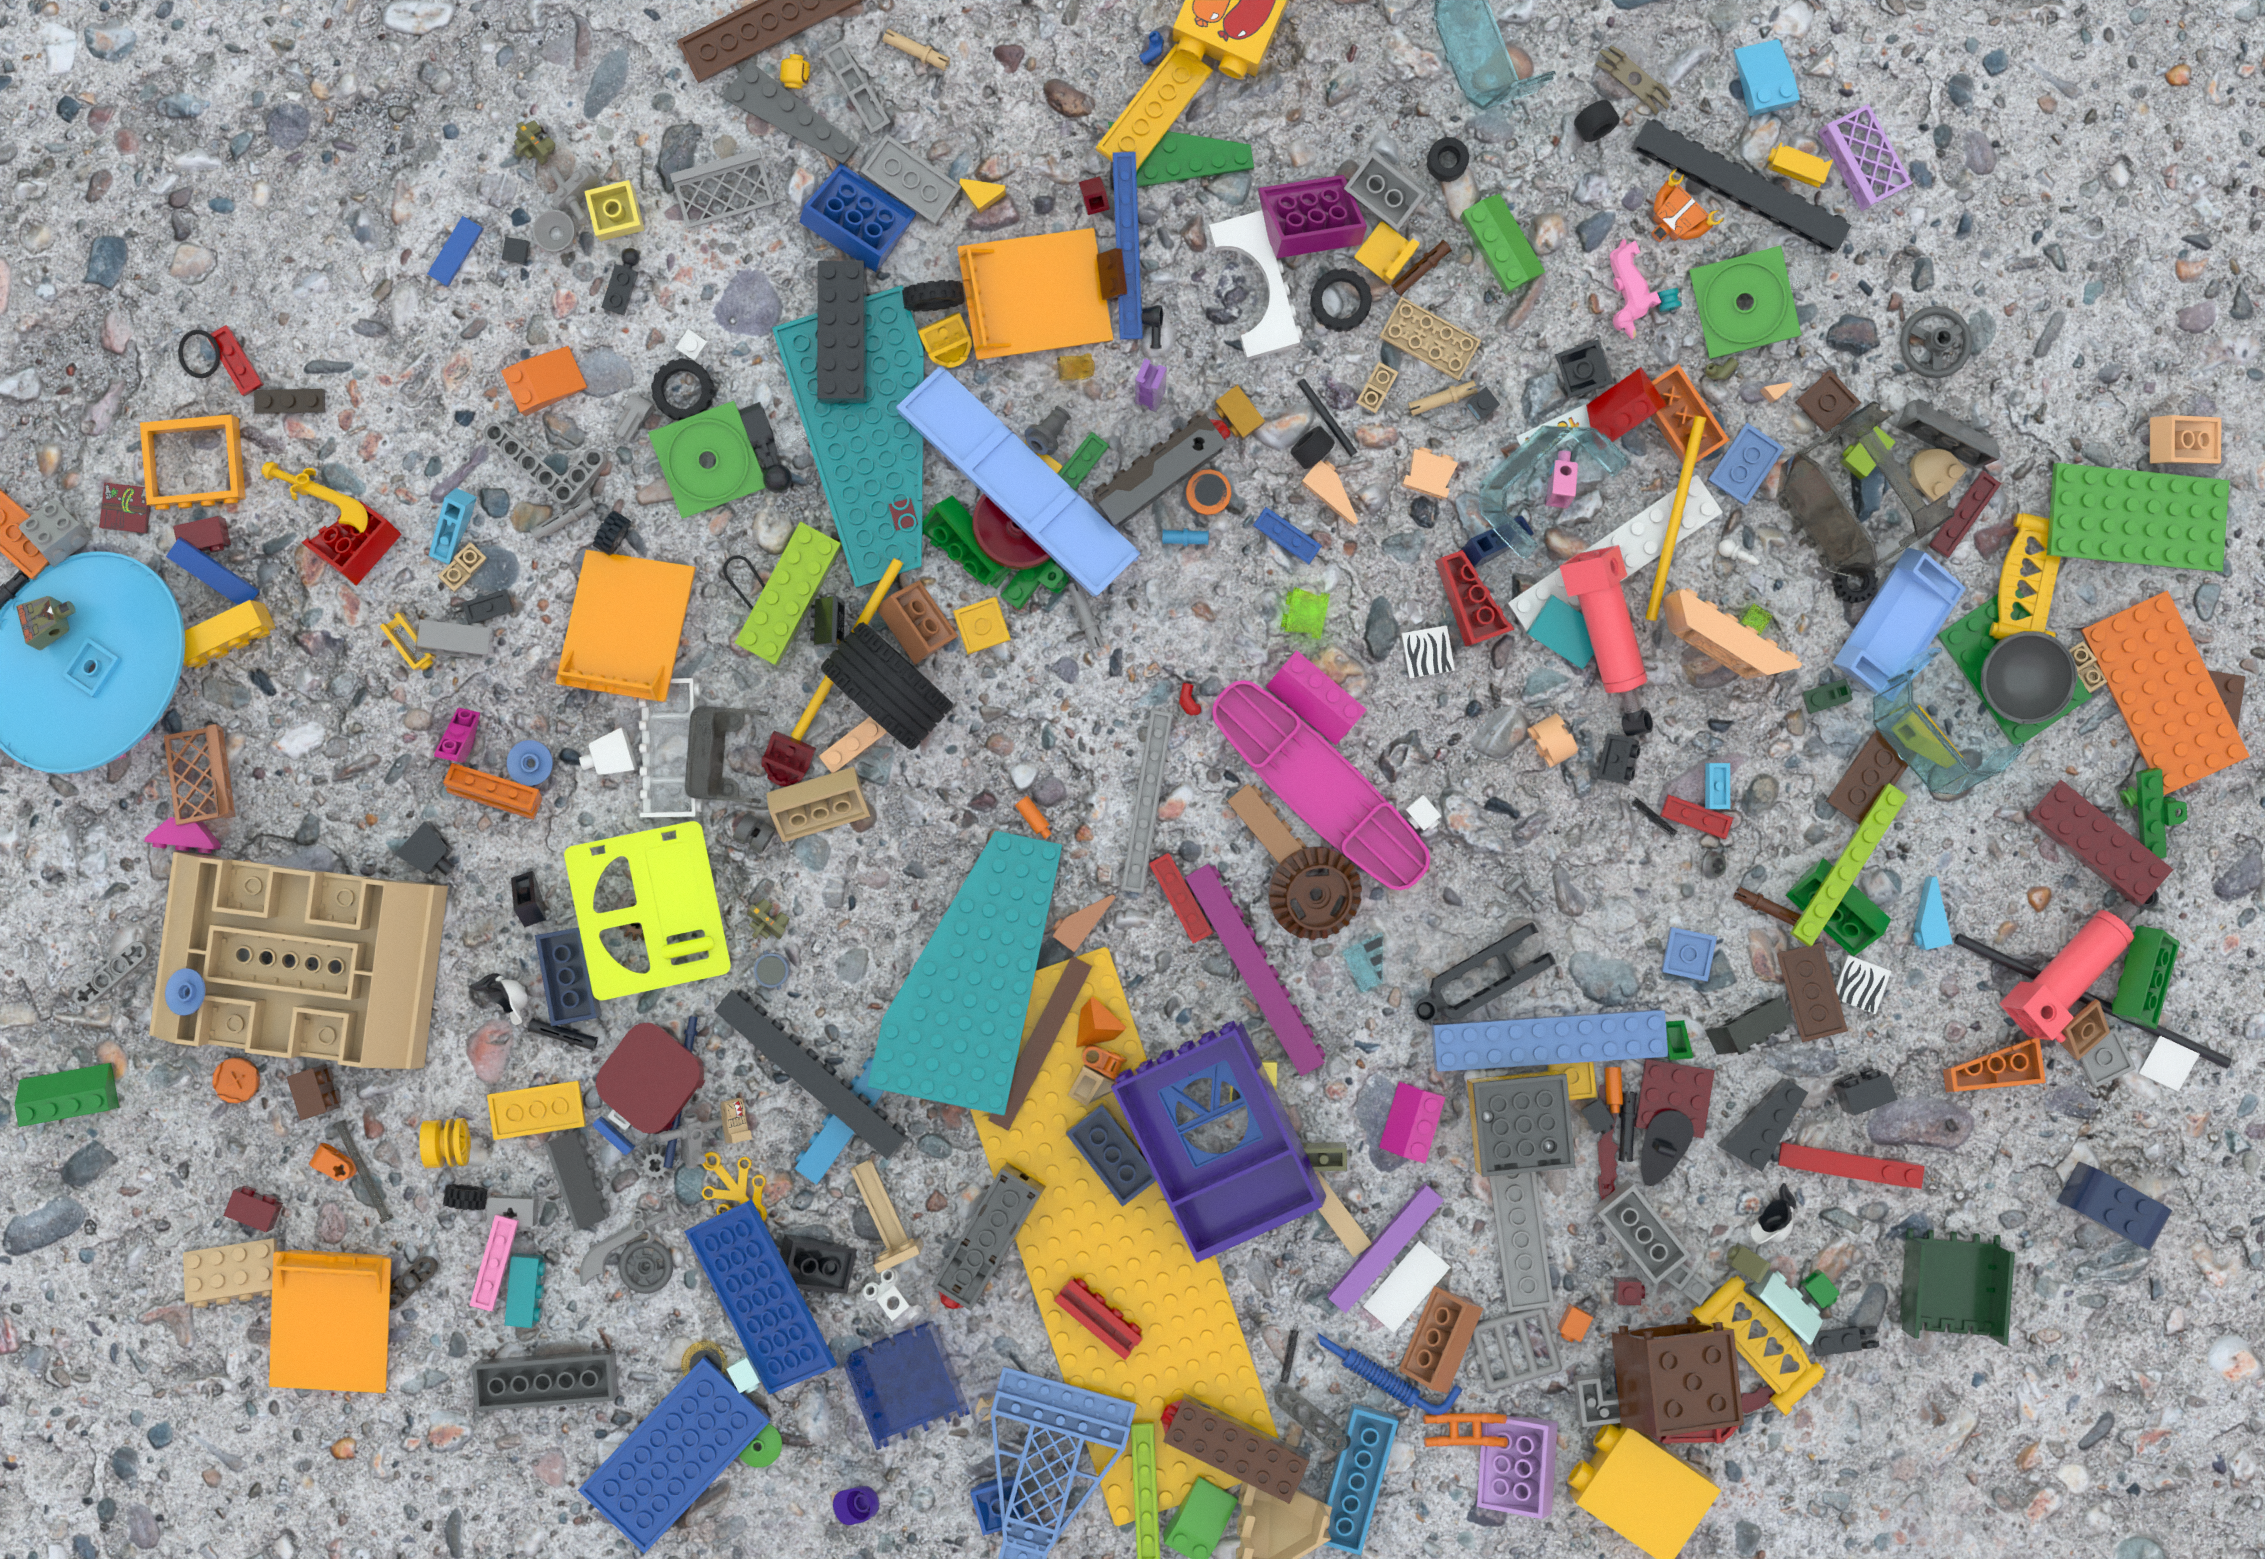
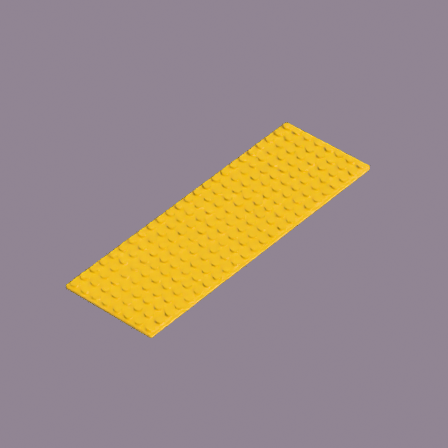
[970,947,1279,1526]

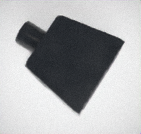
[395,821,455,876]

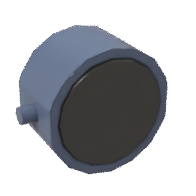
[754,950,791,990]

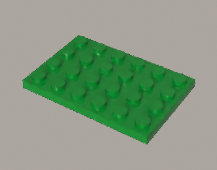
[1937,589,2093,748]

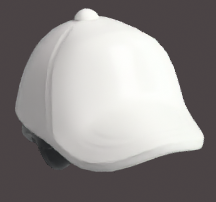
[470,973,528,1025]
[1751,1183,1796,1244]

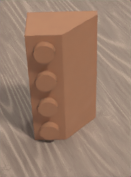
[1399,1286,1483,1393]

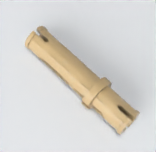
[883,29,951,71]
[1408,380,1478,417]

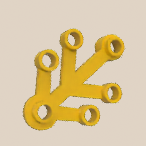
[702,1151,767,1222]

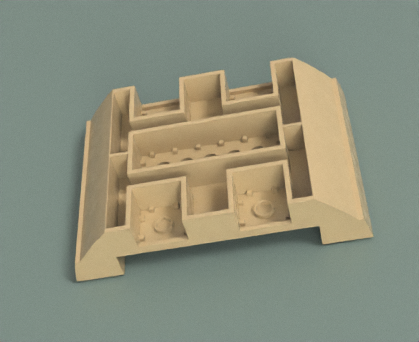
[149,851,448,1069]

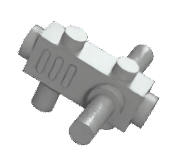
[549,164,602,224]
[657,1113,723,1169]

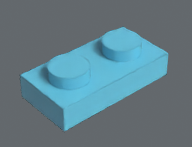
[1705,763,1730,809]

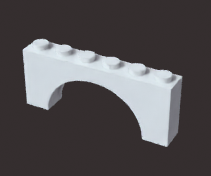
[1209,210,1303,361]

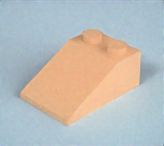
[2150,415,2221,464]

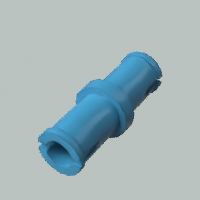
[1162,528,1209,546]

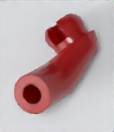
[1179,683,1201,716]

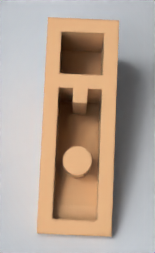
[1301,460,1358,527]

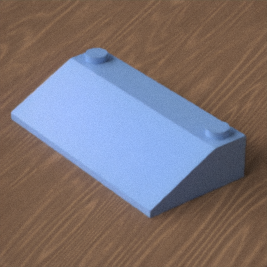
[1833,547,1966,703]

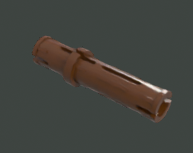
[1391,240,1452,297]
[1733,886,1802,927]

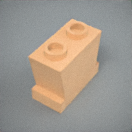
[1401,447,1458,500]

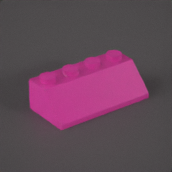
[1266,650,1367,745]

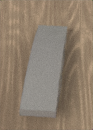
[822,40,890,134]

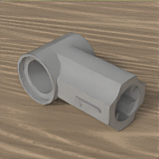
[612,393,654,442]

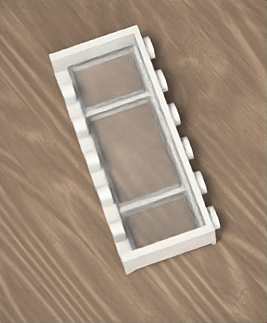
[639,678,703,817]

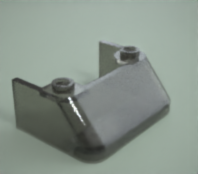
[685,706,768,803]

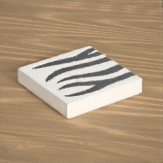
[1401,625,1455,679]
[1835,955,1891,1014]

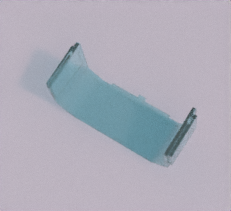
[1434,0,1556,111]
[1479,425,1628,559]
[1873,647,2025,795]

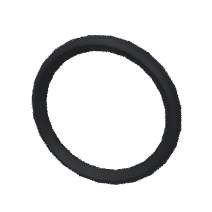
[178,330,220,378]

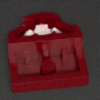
[761,730,816,787]

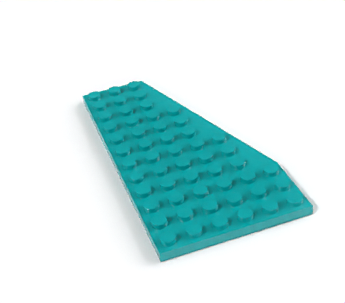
[772,285,924,588]

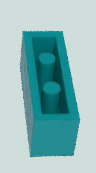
[504,1253,546,1328]

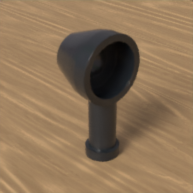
[1142,305,1163,349]

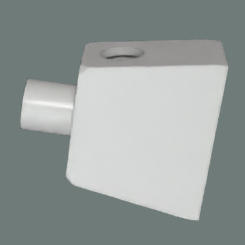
[579,728,638,775]

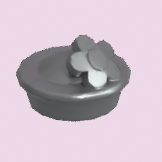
[1701,851,1726,879]

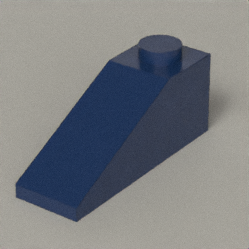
[1460,515,1534,568]

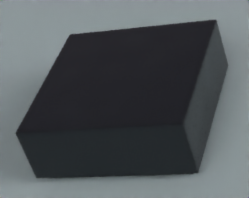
[502,237,530,265]

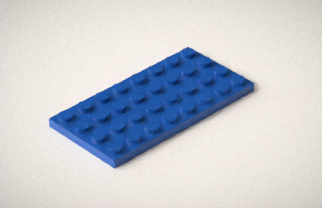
[684,1199,837,1395]
[578,1356,771,1554]

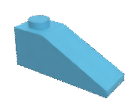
[428,488,477,565]
[1913,876,1953,950]

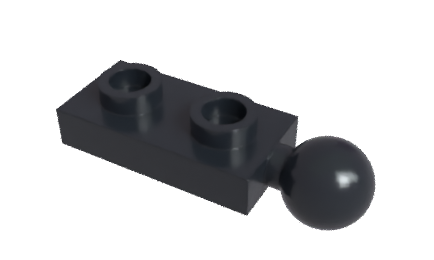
[601,248,640,316]

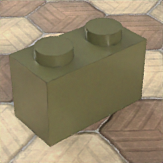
[1301,1142,1347,1171]

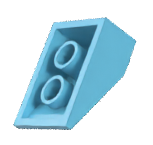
[1733,39,1800,117]

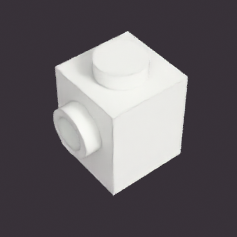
[1404,795,1441,831]

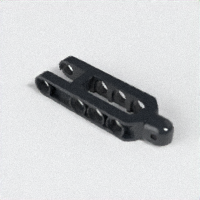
[1413,922,1556,1022]

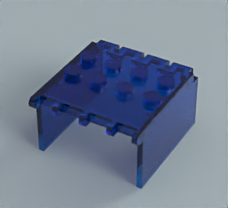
[843,1321,970,1450]

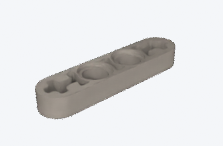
[73,941,151,1006]

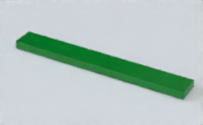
[990,431,1110,589]

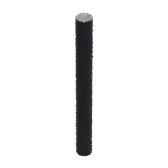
[1297,378,1358,457]

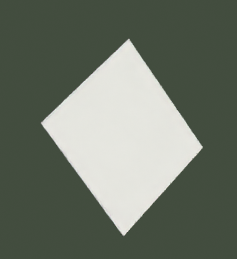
[2139,1036,2200,1092]

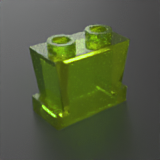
[1280,587,1330,640]

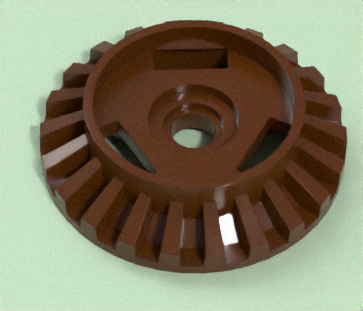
[1268,847,1362,940]

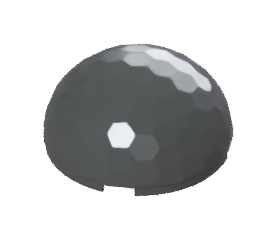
[1981,631,2078,724]

